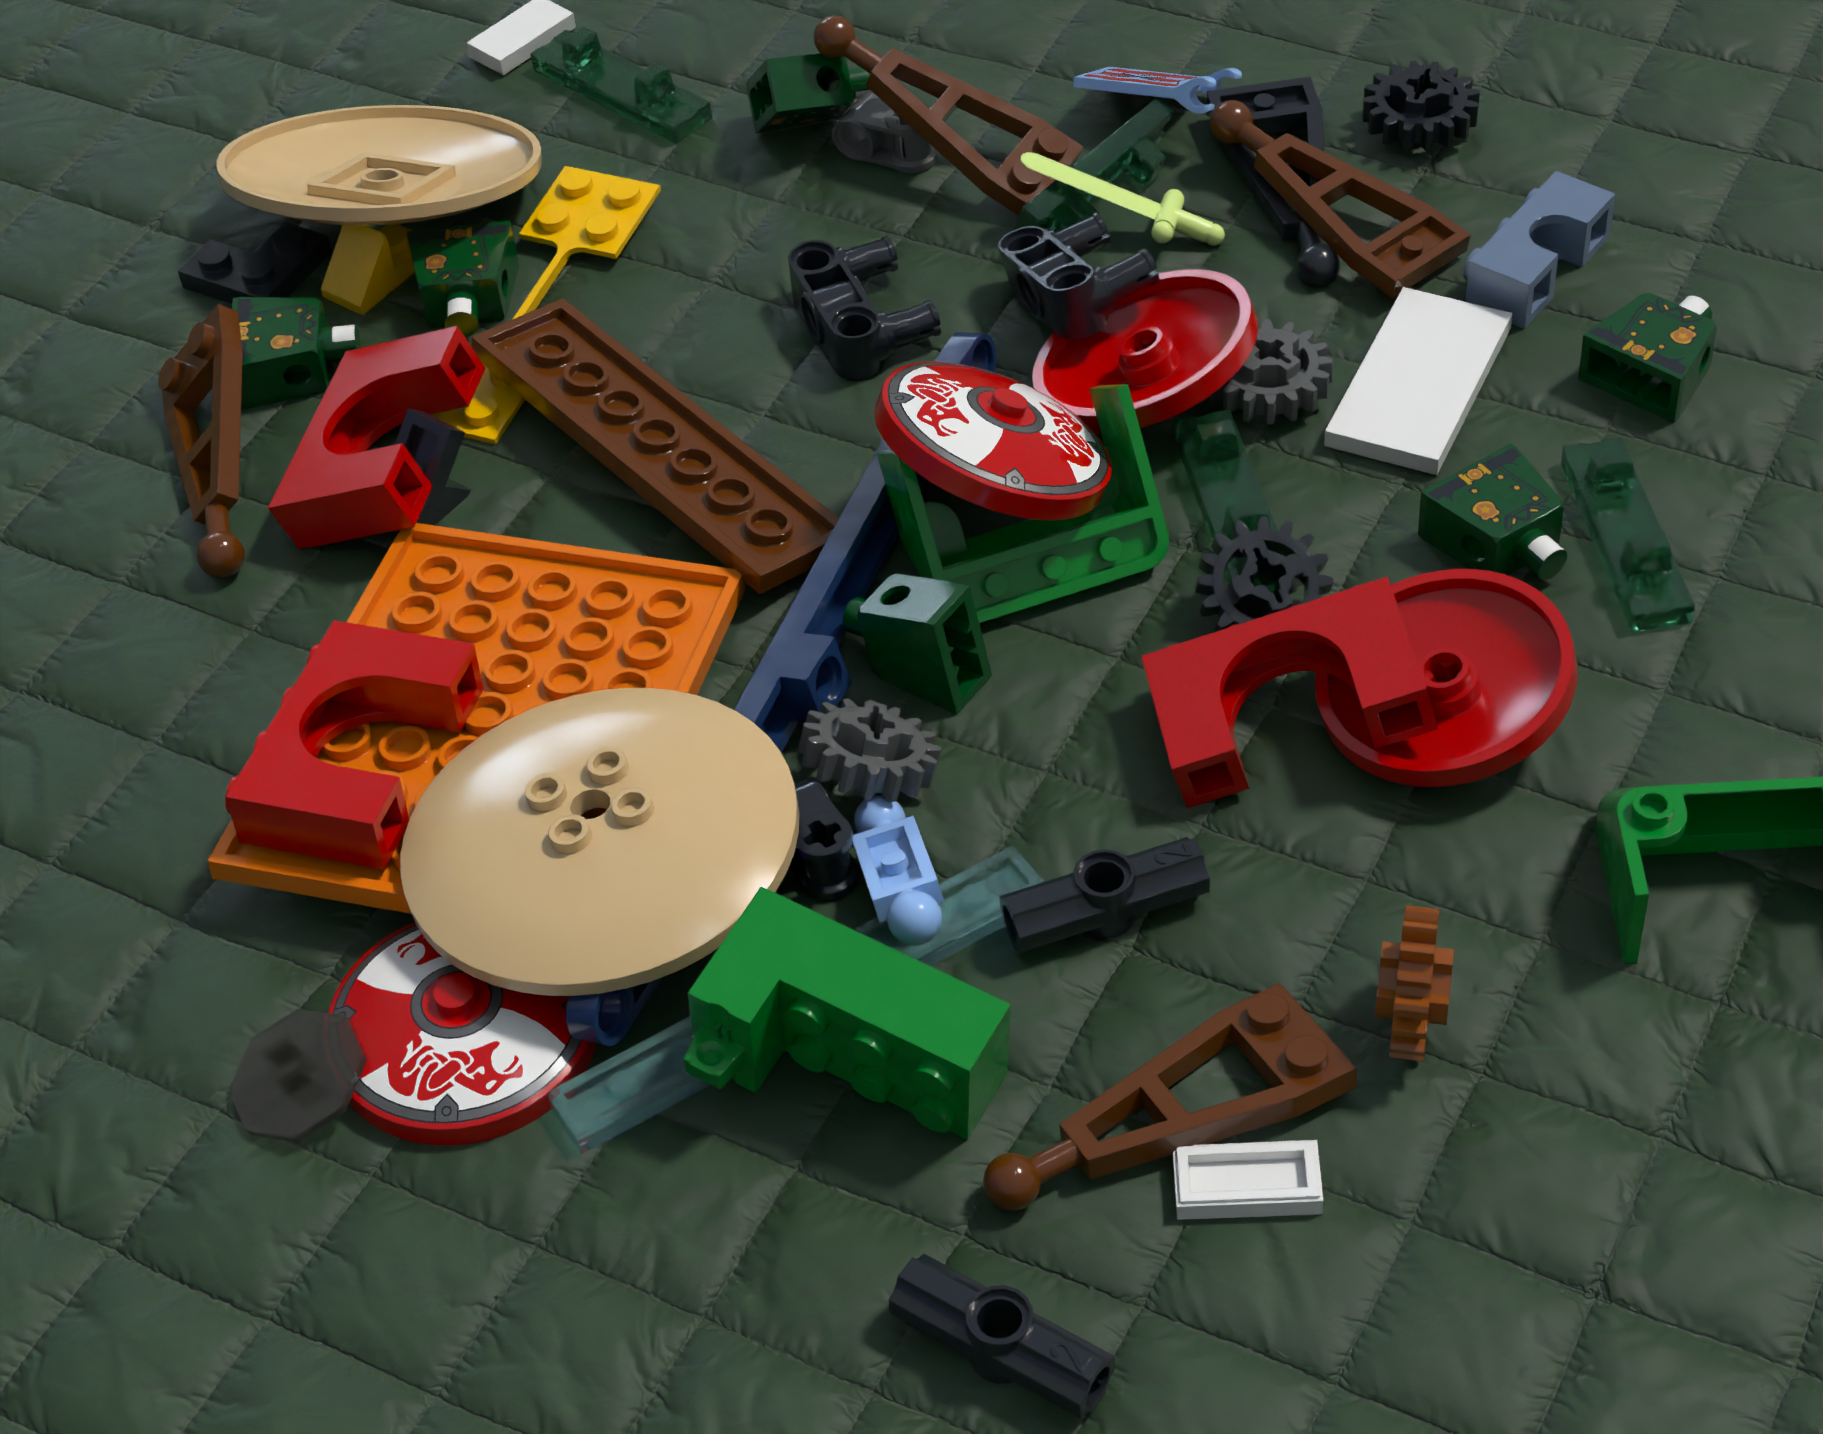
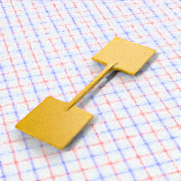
[431,166,661,445]

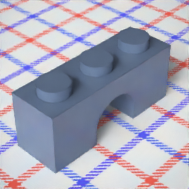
[1463,171,1615,329]

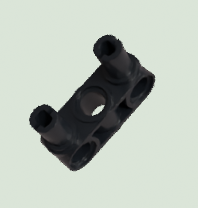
[998,212,1159,340]
[788,236,941,381]

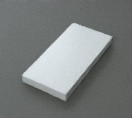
[1324,287,1513,475]

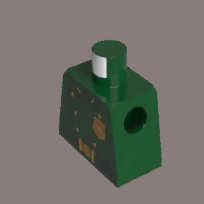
[745,53,872,134]
[407,221,519,337]
[1578,293,1717,423]
[232,297,361,409]
[1418,443,1567,580]

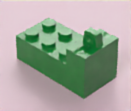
[684,886,1011,1140]

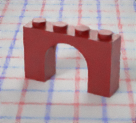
[268,326,486,549]
[1141,576,1438,808]
[225,620,484,870]

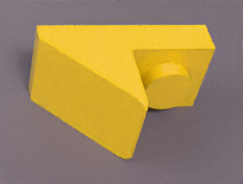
[321,224,415,316]

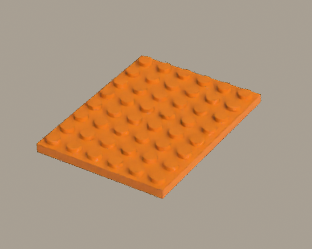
[207,523,746,914]

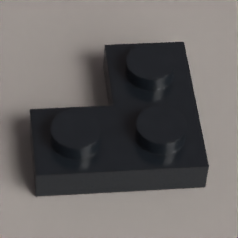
[178,222,332,304]

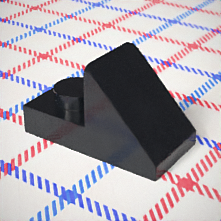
[395,408,471,532]

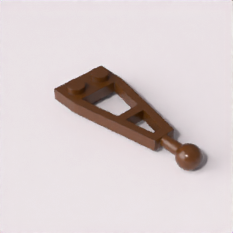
[813,15,1084,222]
[1210,100,1471,298]
[158,304,245,578]
[983,983,1357,1211]

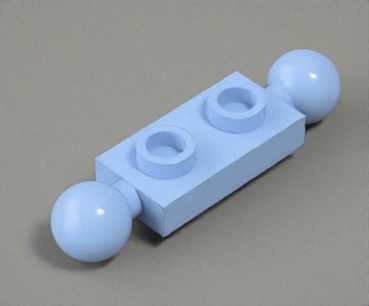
[852,795,944,946]

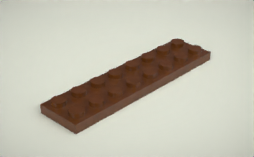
[471,298,839,594]

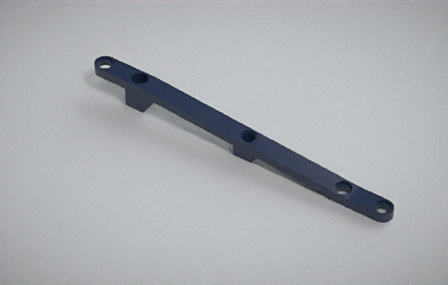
[566,332,996,1046]

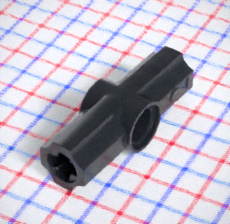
[999,837,1210,953]
[889,1254,1115,1418]

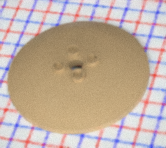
[217,105,542,226]
[400,688,800,996]

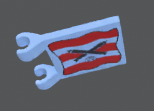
[1073,67,1242,114]

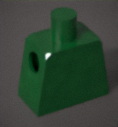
[842,574,992,714]

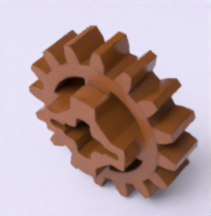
[1375,905,1454,1062]

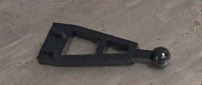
[1206,76,1340,288]

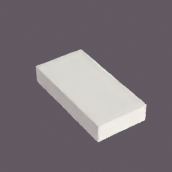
[467,0,576,75]
[1173,1140,1323,1220]

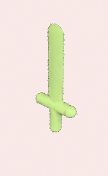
[1020,152,1225,246]

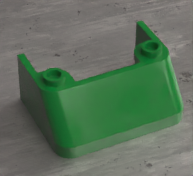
[876,384,1169,623]
[1595,777,1823,964]

